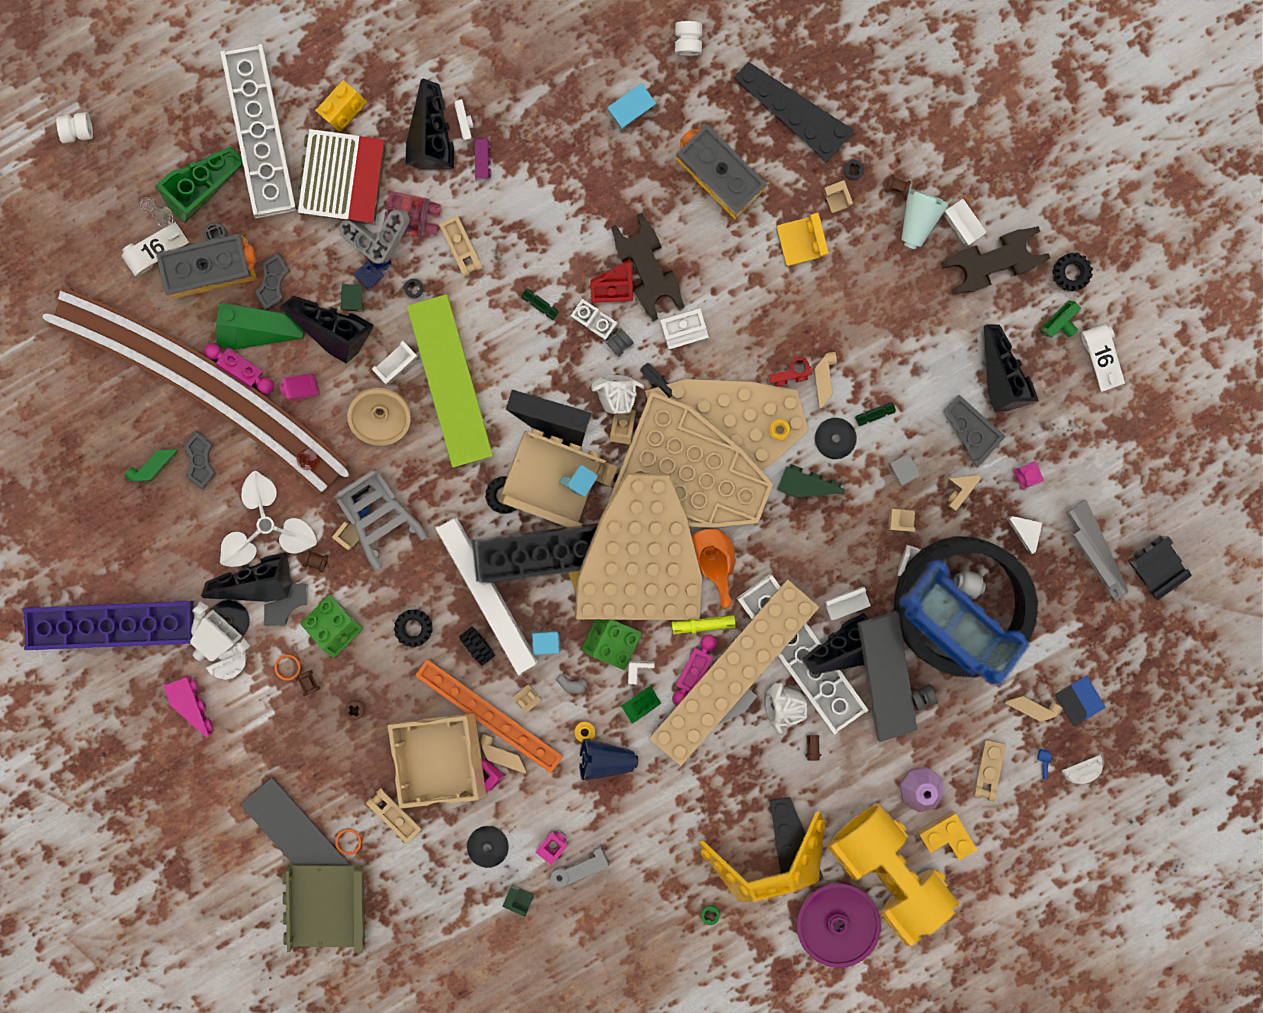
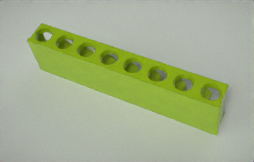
[407,294,494,468]

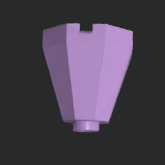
[900,767,945,812]

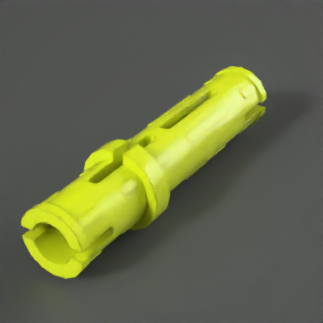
[671,615,735,635]

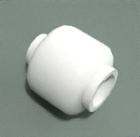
[953,570,986,600]

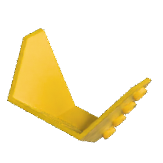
[699,811,825,902]

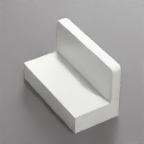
[943,199,986,247]
[824,586,871,621]
[628,660,655,684]

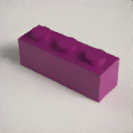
[474,139,491,180]

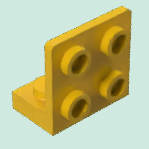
[776,213,829,266]

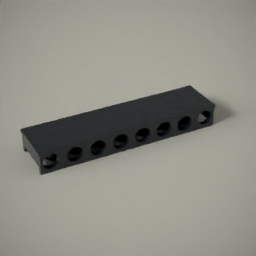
[472,523,599,584]

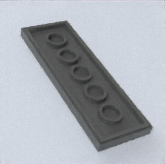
[858,611,917,742]
[240,777,351,865]

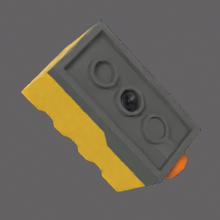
[676,124,767,220]
[156,234,257,299]

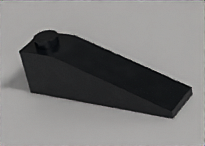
[405,78,454,169]
[280,296,373,364]
[984,324,1039,412]
[506,390,592,447]
[201,552,291,602]
[802,613,869,675]

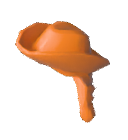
[692,529,736,609]

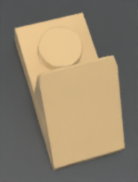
[609,410,636,444]
[947,475,982,511]

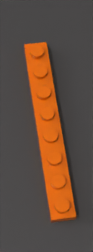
[415,658,563,773]

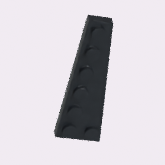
[734,62,855,162]

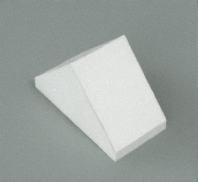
[1006,516,1042,554]

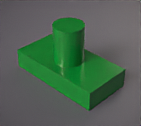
[1039,300,1081,338]
[621,686,661,723]

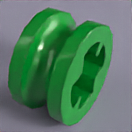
[701,905,720,925]

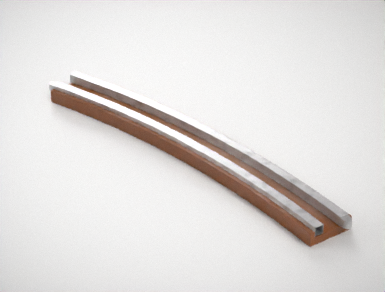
[43,287,349,495]

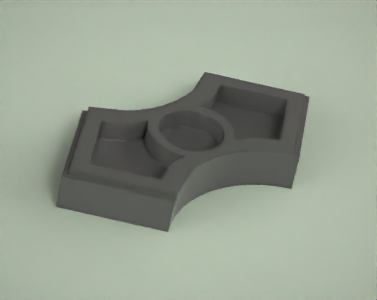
[254,252,290,311]
[183,431,216,490]
[264,584,307,626]

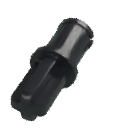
[640,363,672,398]

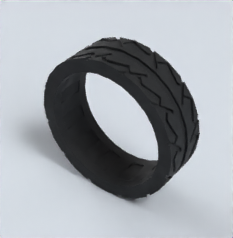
[894,536,1038,677]

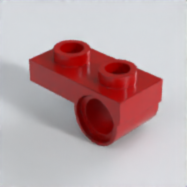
[768,357,812,387]

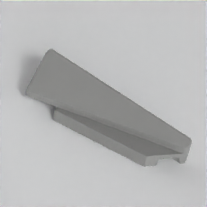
[1066,500,1128,601]

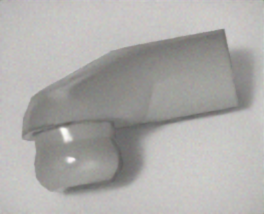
[556,673,587,694]

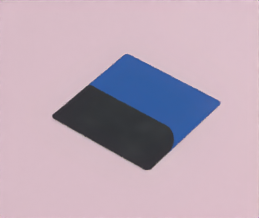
[1055,676,1106,726]

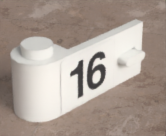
[121,222,189,277]
[1081,323,1125,392]

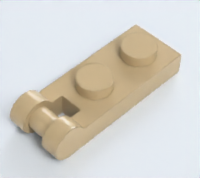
[439,215,483,278]
[973,740,1006,802]
[366,787,422,844]

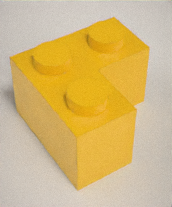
[917,810,977,860]

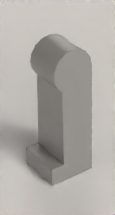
[550,845,610,888]

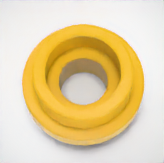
[769,419,790,440]
[574,722,595,742]

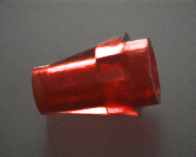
[296,449,317,470]

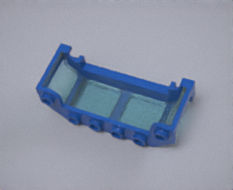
[899,560,1030,685]

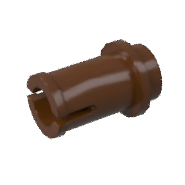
[805,735,822,761]

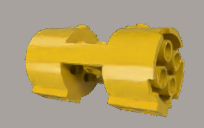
[826,803,960,946]

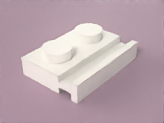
[660,308,709,349]

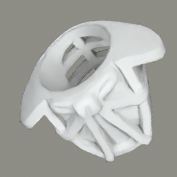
[592,375,644,414]
[765,683,807,734]

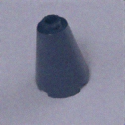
[579,739,638,781]

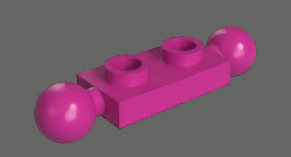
[204,343,274,394]
[672,635,717,706]

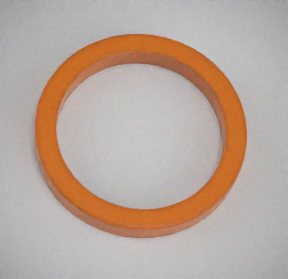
[274,654,301,681]
[335,829,362,855]

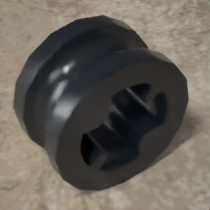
[844,160,864,180]
[404,279,424,298]

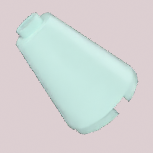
[901,188,949,249]

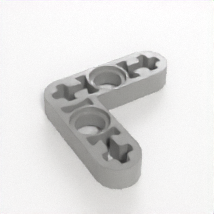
[339,209,410,263]

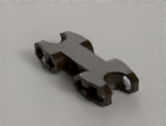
[611,213,685,322]
[940,226,1051,296]

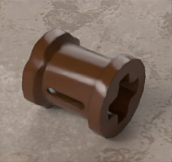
[885,174,911,199]
[303,549,329,573]
[295,670,321,696]
[344,700,365,720]

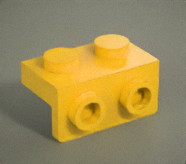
[315,80,367,132]

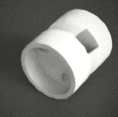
[675,21,702,56]
[56,112,93,143]

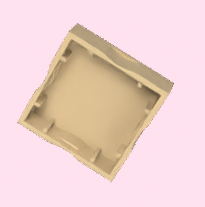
[388,713,486,809]

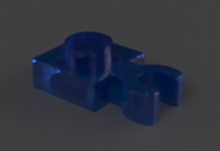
[354,254,391,291]

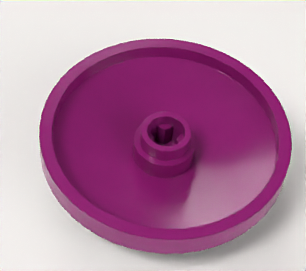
[796,882,881,968]

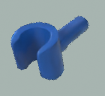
[1037,749,1051,780]

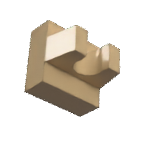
[595,462,620,486]
[512,684,542,713]

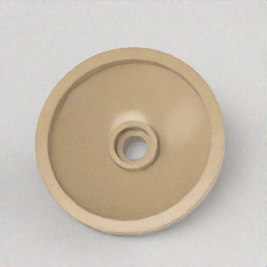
[347,388,411,446]

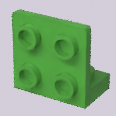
[301,595,364,658]
[581,619,642,670]

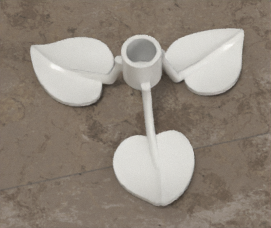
[220,471,317,567]

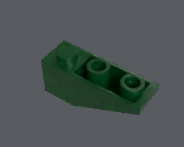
[776,464,845,498]

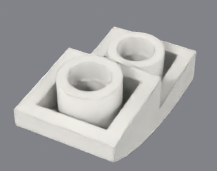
[571,299,619,340]

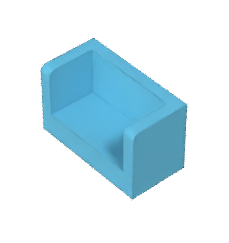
[607,83,656,131]
[559,465,598,497]
[532,630,560,655]

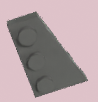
[944,395,1006,468]

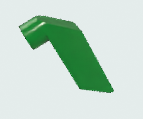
[124,449,178,482]

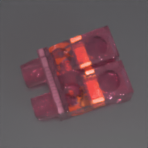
[383,191,442,238]

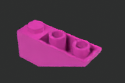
[280,374,320,402]
[163,676,213,737]

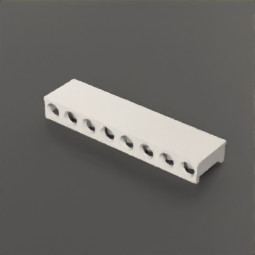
[220,44,296,219]
[436,518,538,676]
[737,574,869,735]

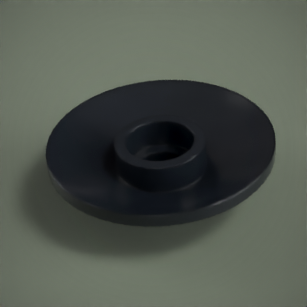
[815,418,857,459]
[210,600,250,637]
[467,826,509,868]

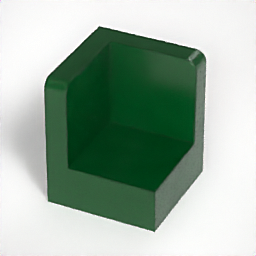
[340,284,364,312]
[502,884,534,917]

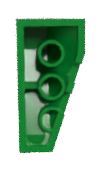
[155,147,243,223]
[216,303,304,349]

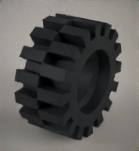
[1052,253,1093,292]
[485,476,517,514]
[394,609,433,647]
[459,626,496,666]

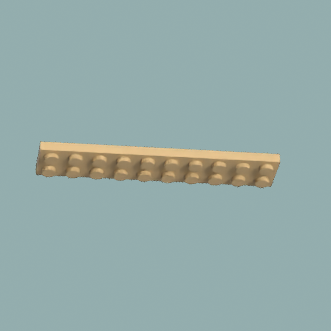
[649,579,819,766]

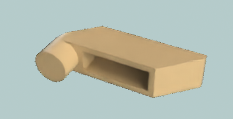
[814,352,837,409]
[1003,695,1063,722]
[480,733,527,774]

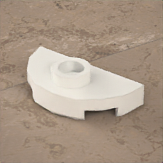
[454,99,474,141]
[206,651,247,680]
[1062,755,1103,784]

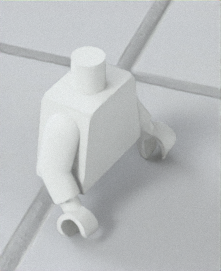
[190,602,250,661]

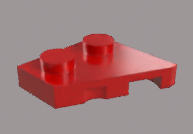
[590,260,633,303]

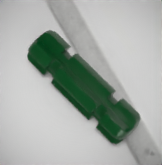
[521,289,559,320]
[855,402,896,426]

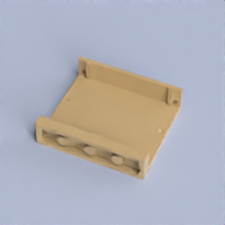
[498,428,606,527]

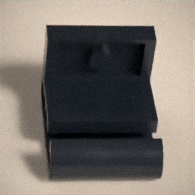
[1128,535,1192,601]

